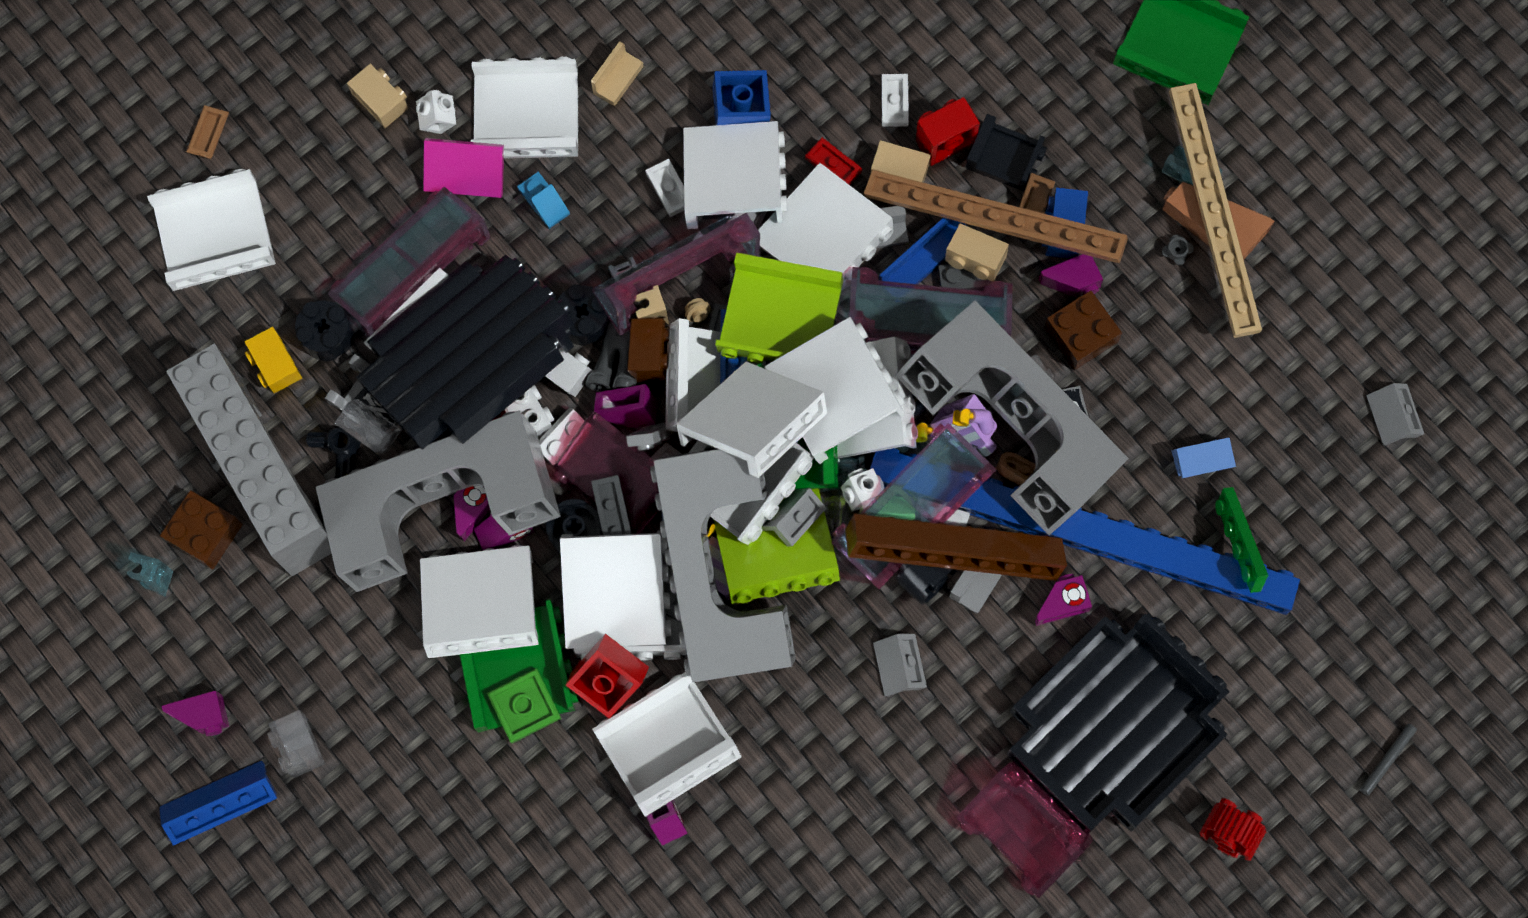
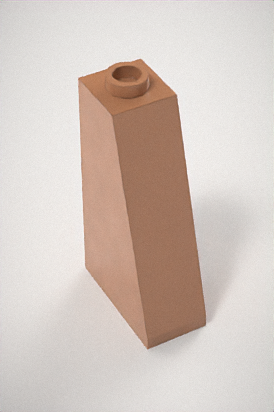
[1162,182,1275,260]

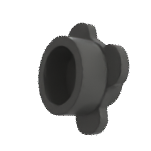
[1162,235,1194,265]

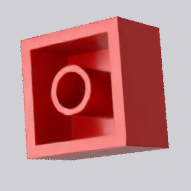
[915,97,980,166]
[566,633,649,718]

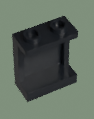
[966,114,1047,191]

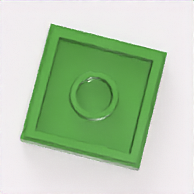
[487,668,562,744]

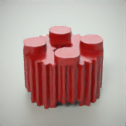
[1199,798,1267,861]

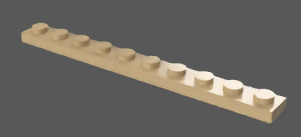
[1169,83,1262,338]

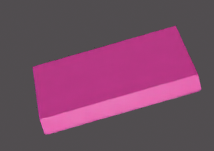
[423,138,504,198]

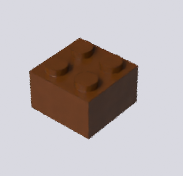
[1044,290,1122,371]
[628,318,670,386]
[160,490,243,570]

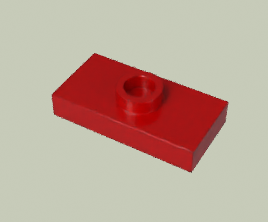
[805,137,862,185]

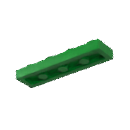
[1215,487,1269,593]

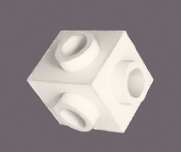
[416,90,456,134]
[840,468,885,512]

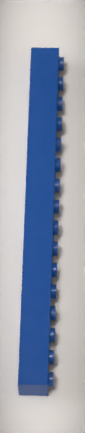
[870,448,1300,615]

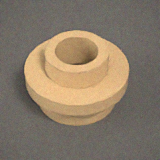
[685,298,711,323]

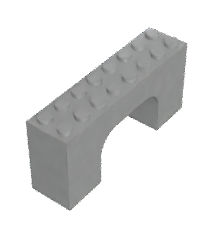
[895,300,1129,535]
[166,343,331,576]
[316,410,561,592]
[650,448,796,683]

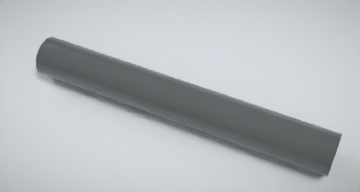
[1359,723,1417,796]

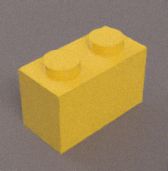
[245,326,302,394]

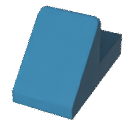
[517,172,570,229]

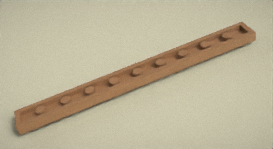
[864,170,1128,264]

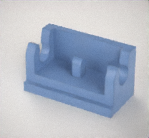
[1171,437,1236,478]

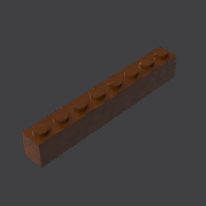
[845,514,1067,581]

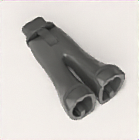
[586,304,637,392]

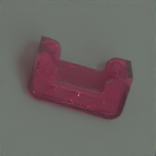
[552,411,659,534]
[956,762,1093,899]

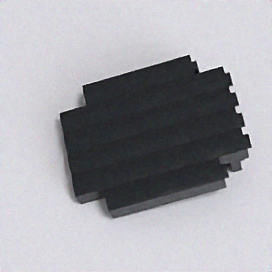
[356,254,574,450]
[1007,613,1230,835]

